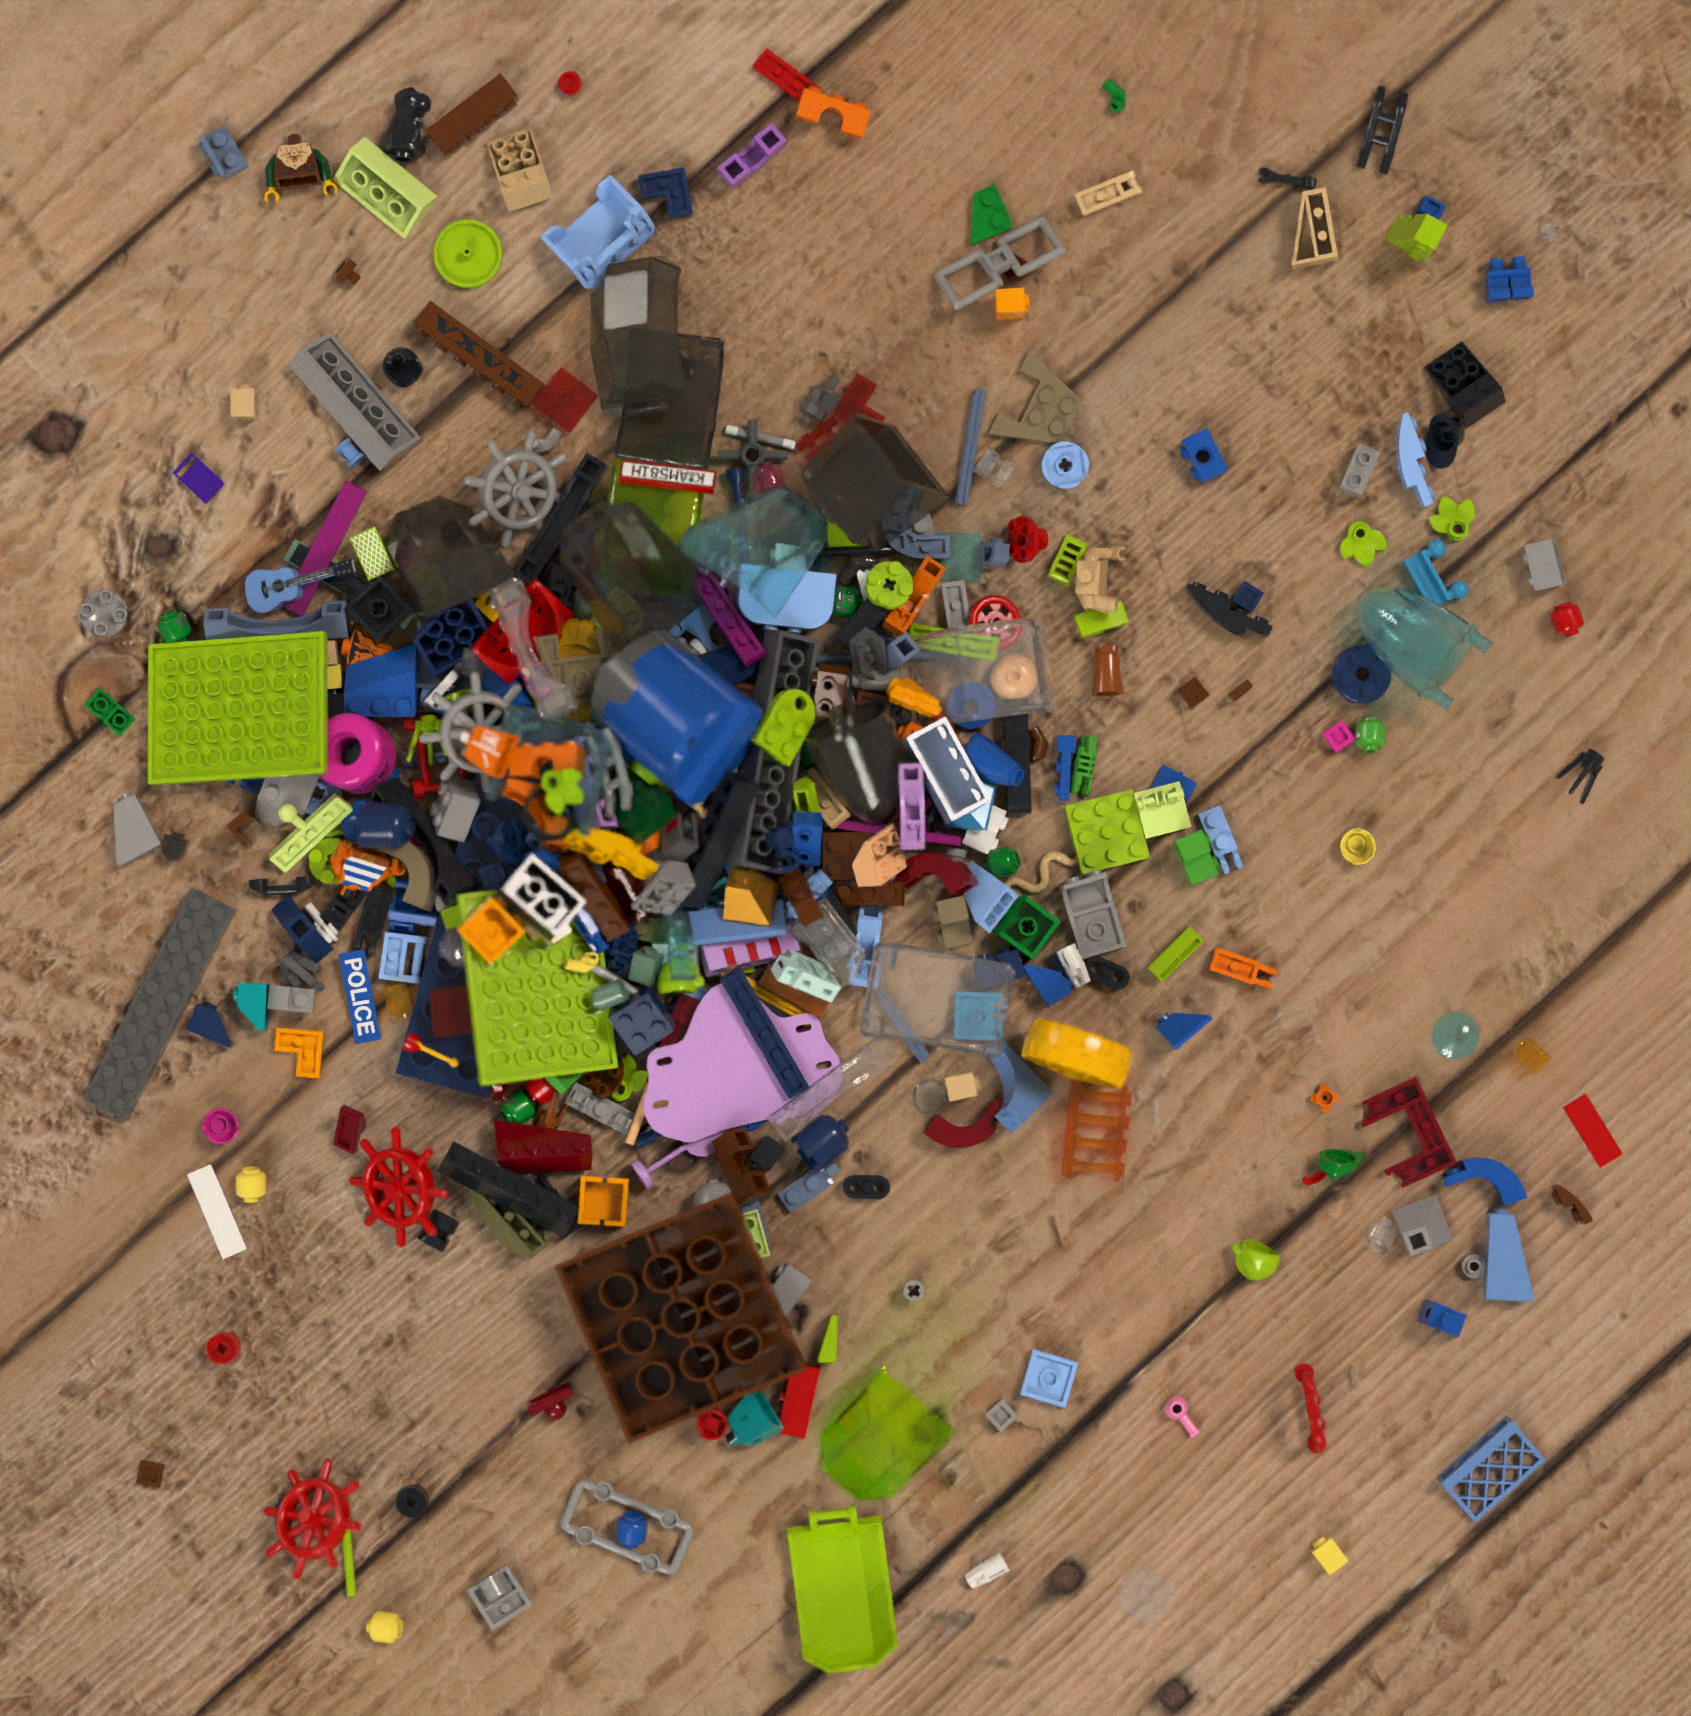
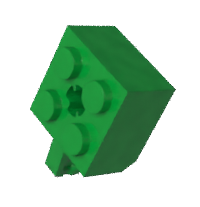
[994,894,1061,960]

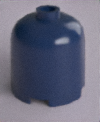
[356,800,416,849]
[789,1115,849,1174]

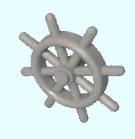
[464,430,567,549]
[419,672,542,792]

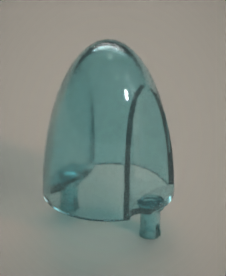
[1356,586,1493,711]

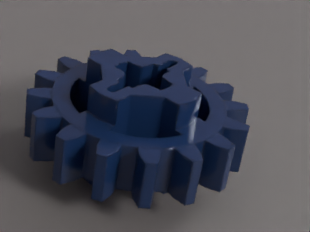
[604,923,639,972]

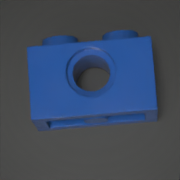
[1179,428,1228,485]

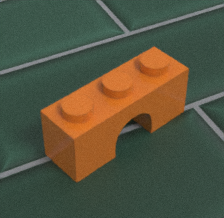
[794,86,871,139]
[509,741,586,780]

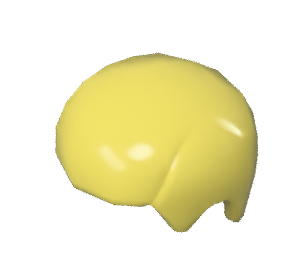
[1340,828,1376,865]

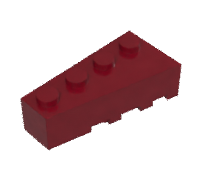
[493,1120,593,1174]

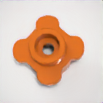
[1310,1084,1339,1112]

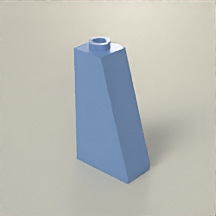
[1483,1209,1534,1302]

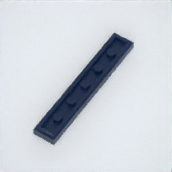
[719,967,809,1099]

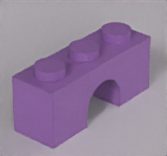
[717,123,787,190]

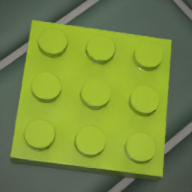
[1064,789,1150,875]

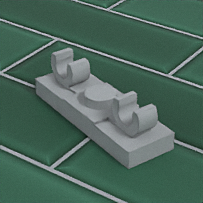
[564,1082,635,1135]

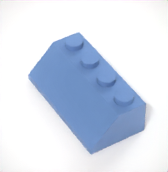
[688,894,786,946]

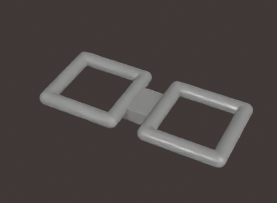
[934,216,1066,310]

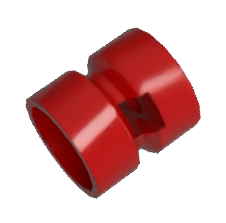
[206,1332,241,1364]
[697,1408,728,1440]

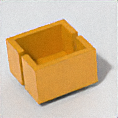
[578,1175,630,1227]

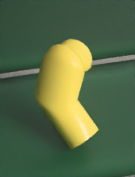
[564,952,599,973]

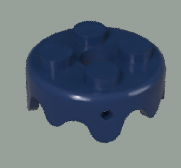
[1331,645,1392,704]

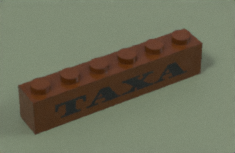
[414,301,545,409]

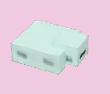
[771,949,841,1003]

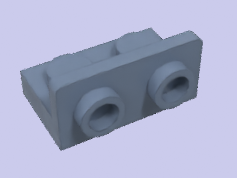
[198,125,249,180]

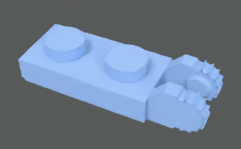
[1198,805,1243,874]

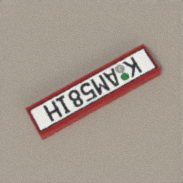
[619,459,717,494]

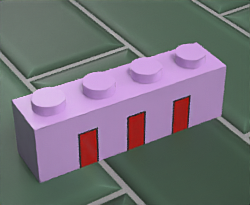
[699,924,800,977]

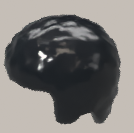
[382,347,423,388]

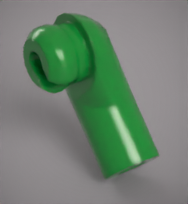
[1102,78,1126,113]

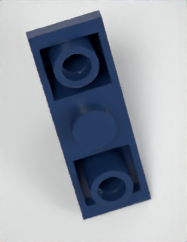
[271,895,334,964]

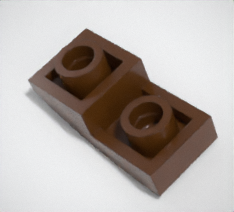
[1551,1184,1594,1225]

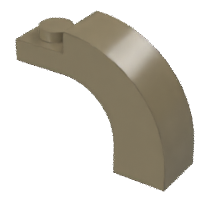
[376,842,437,912]

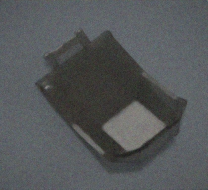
[590,256,690,420]

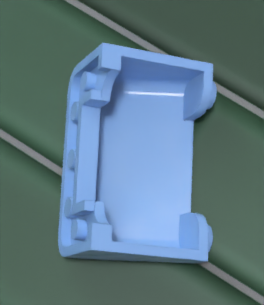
[540,175,655,289]

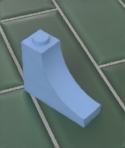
[988,1041,1053,1133]

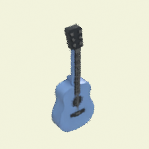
[245,559,356,614]

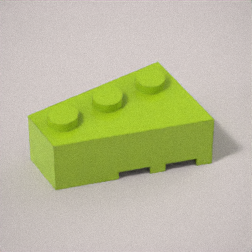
[1384,214,1448,262]

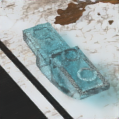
[661,905,696,980]

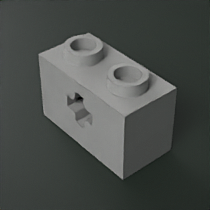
[1337,443,1380,499]

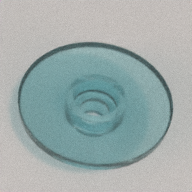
[1432,1012,1479,1059]

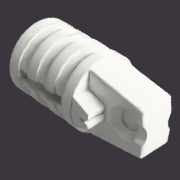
[1056,943,1091,988]
[965,1552,1010,1589]

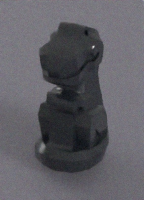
[384,87,432,162]

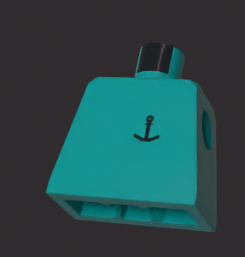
[725,1391,784,1446]

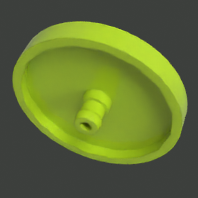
[434,220,502,289]

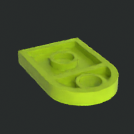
[751,689,815,766]

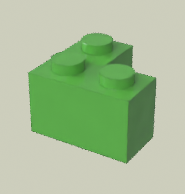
[1172,830,1220,886]

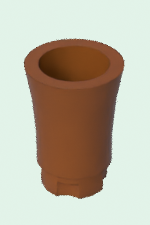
[1092,645,1124,697]

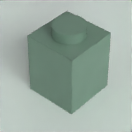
[628,947,664,986]

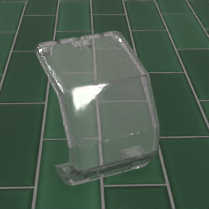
[907,618,1056,727]
[860,943,1015,1058]

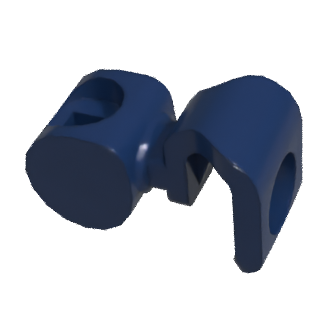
[765,828,800,873]

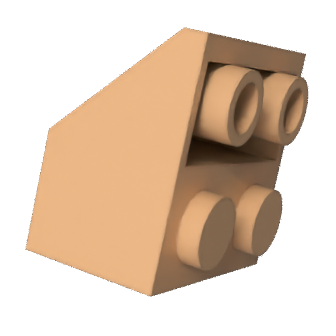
[852,823,907,887]

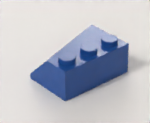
[344,643,418,717]

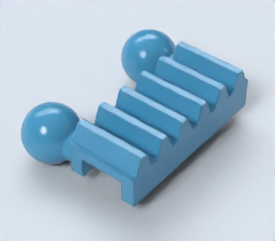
[1403,539,1469,611]

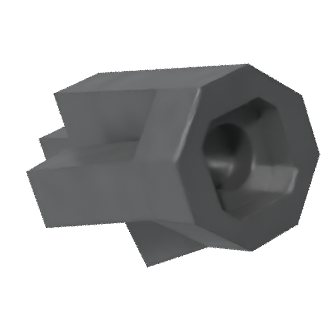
[802,375,841,422]
[280,951,325,992]

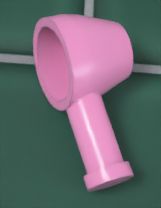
[1164,1396,1200,1438]

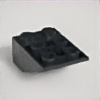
[1424,341,1506,428]

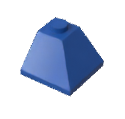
[1155,1012,1213,1050]

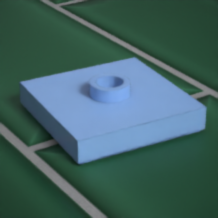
[1020,1349,1079,1408]

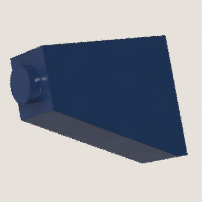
[697,645,760,686]

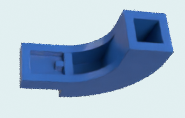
[1441,1157,1528,1206]

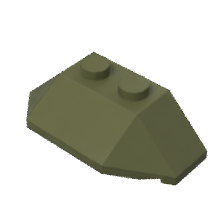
[469,1189,549,1260]

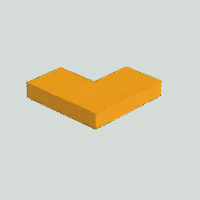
[274,1027,324,1078]

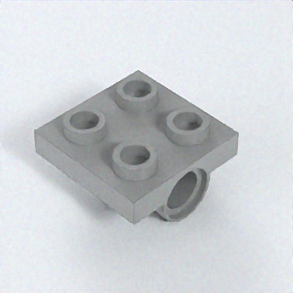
[467,1564,533,1630]

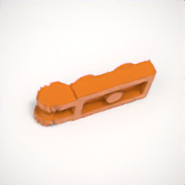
[1208,947,1278,989]

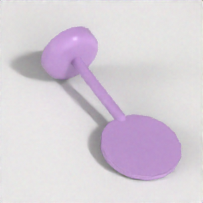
[630,1131,723,1191]

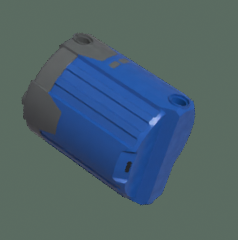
[591,628,762,806]

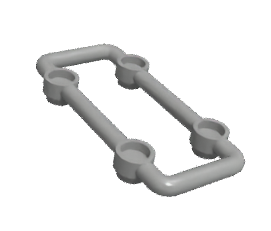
[560,1479,694,1575]

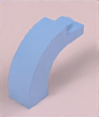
[849,905,884,988]

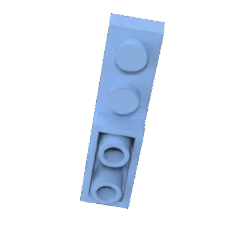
[1396,412,1435,509]

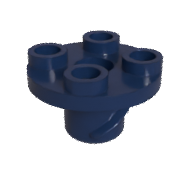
[487,818,531,866]

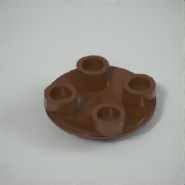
[583,1054,624,1098]

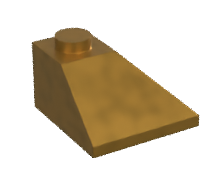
[723,866,779,927]

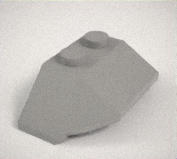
[254,775,320,826]

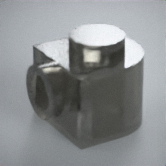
[161,831,190,861]

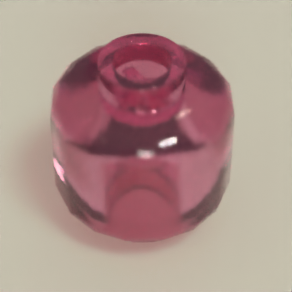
[753,461,786,498]

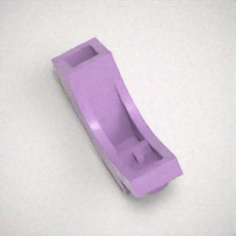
[899,763,925,850]

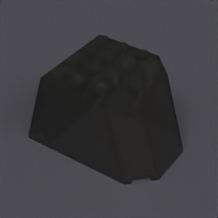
[801,413,950,550]

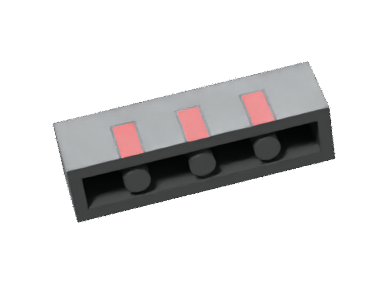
[660,790,699,862]

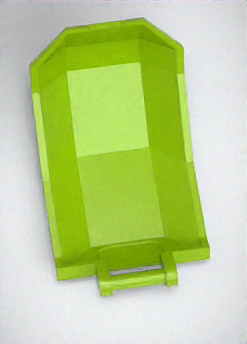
[787,1504,898,1673]

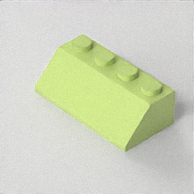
[333,137,437,239]

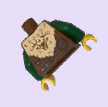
[264,134,337,203]

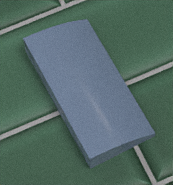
[901,717,991,824]

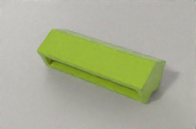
[793,777,823,832]
[1147,926,1204,982]

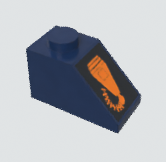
[186,1001,234,1048]

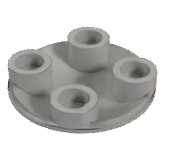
[80,589,128,637]

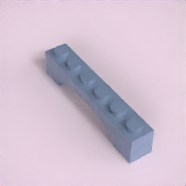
[203,601,350,640]

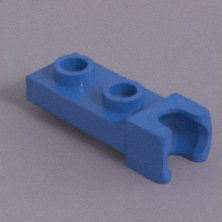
[1054,735,1076,802]

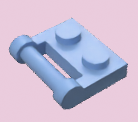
[379,932,428,984]

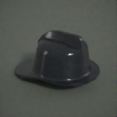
[1425,413,1465,469]

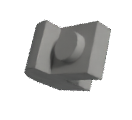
[266,985,316,1013]

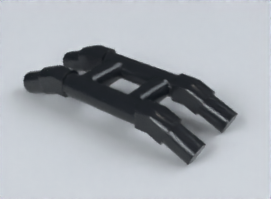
[1356,86,1409,174]

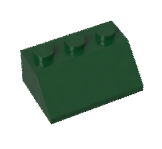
[610,765,676,844]

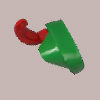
[1302,1149,1366,1185]

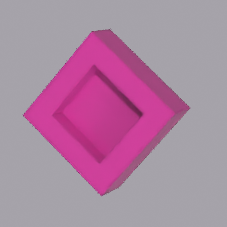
[1322,720,1355,753]

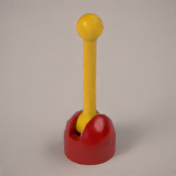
[402,1032,459,1067]

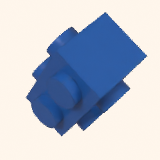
[788,812,822,865]

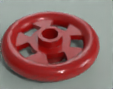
[968,595,1022,651]

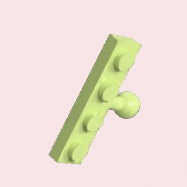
[268,792,353,873]

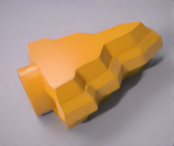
[886,677,943,718]

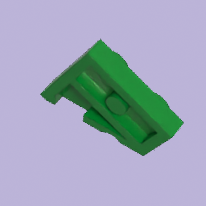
[970,184,1013,246]

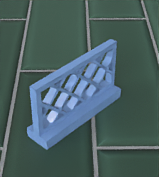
[1436,1416,1546,1523]

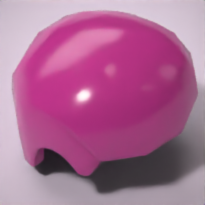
[202,1108,239,1145]

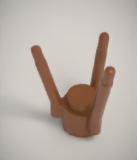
[535,1090,570,1129]

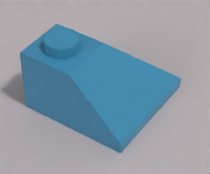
[943,781,997,831]

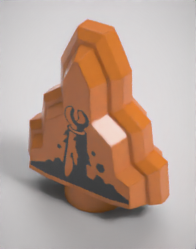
[341,624,395,670]

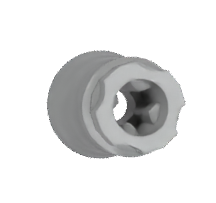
[852,666,901,691]

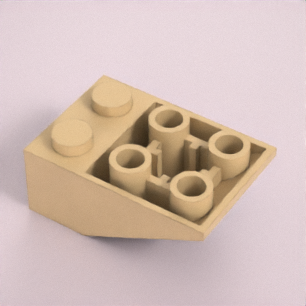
[486,128,553,212]

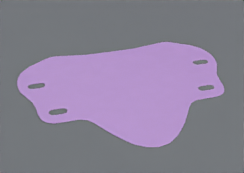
[644,983,842,1142]

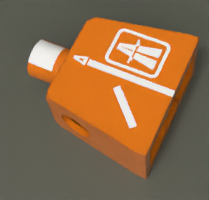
[460,726,520,779]

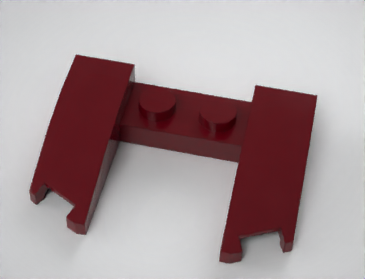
[1362,1076,1457,1187]

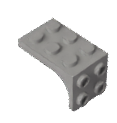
[1059,869,1127,959]

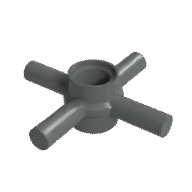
[717,419,788,491]

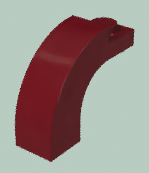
[892,853,979,896]
[923,1098,1002,1148]

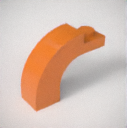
[882,556,946,637]

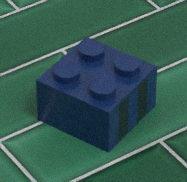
[608,985,675,1056]

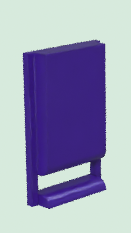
[172,452,225,504]

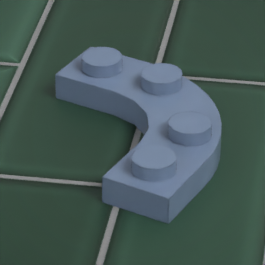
[877,491,950,561]

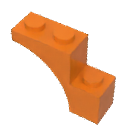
[501,778,572,854]

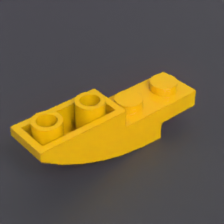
[562,828,659,880]

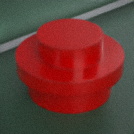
[558,71,582,95]

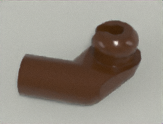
[1029,726,1048,762]

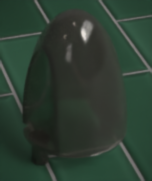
[804,686,903,826]

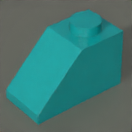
[233,983,270,1031]

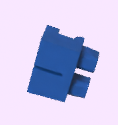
[1485,256,1534,303]

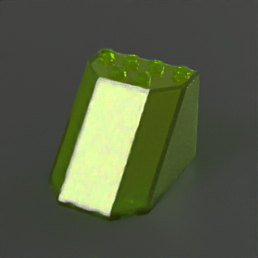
[820,1363,956,1500]

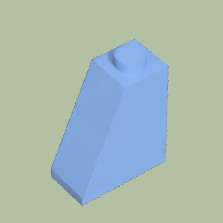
[964,861,1018,933]

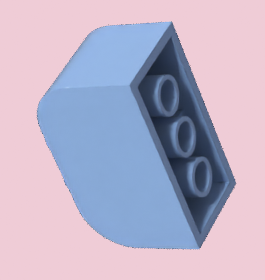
[735,564,836,635]

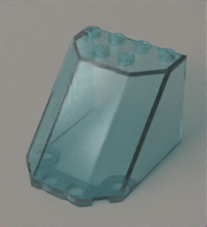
[675,485,828,618]

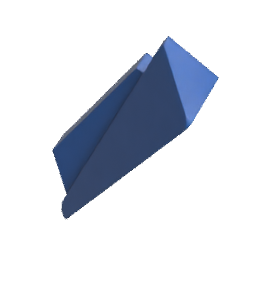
[551,847,609,954]

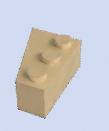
[1291,187,1339,269]

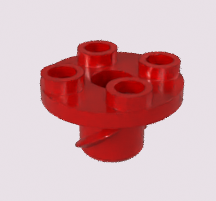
[1008,516,1049,563]

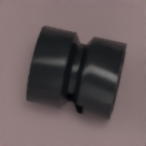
[417,1208,460,1252]
[395,1484,429,1518]

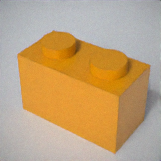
[994,288,1030,320]

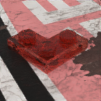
[833,373,886,438]

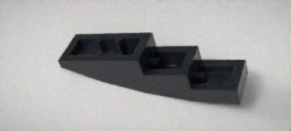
[836,572,913,652]

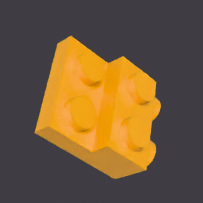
[457,894,526,964]

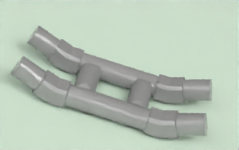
[586,727,633,818]

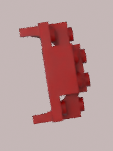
[471,578,574,684]

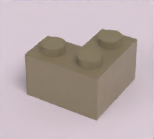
[932,896,974,949]

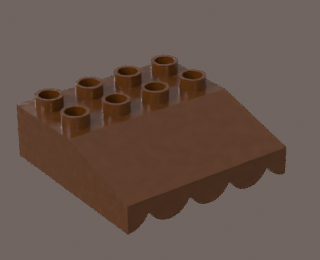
[555,1191,807,1444]

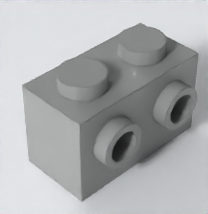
[1522,537,1566,591]

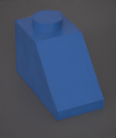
[1023,964,1073,1007]

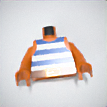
[330,839,405,899]

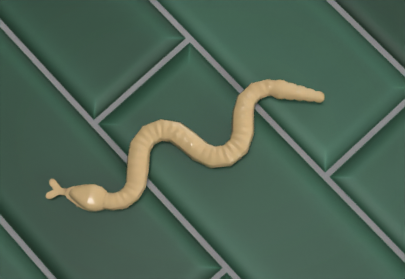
[1004,851,1078,894]

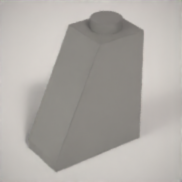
[113,793,164,867]

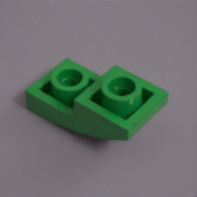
[84,687,136,737]

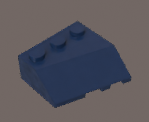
[412,586,488,676]

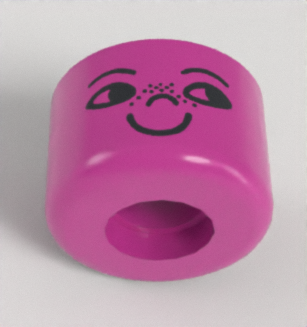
[319,713,396,794]

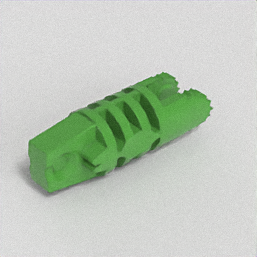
[1069,735,1097,797]

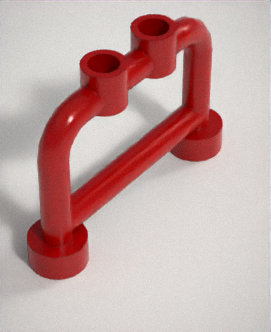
[402,714,468,799]
[1294,1363,1327,1453]

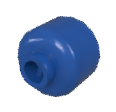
[616,1512,648,1549]

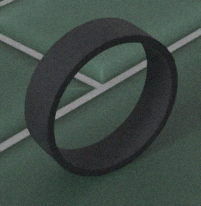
[522,787,577,841]

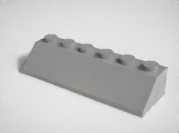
[288,332,421,471]

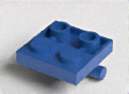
[388,878,439,926]

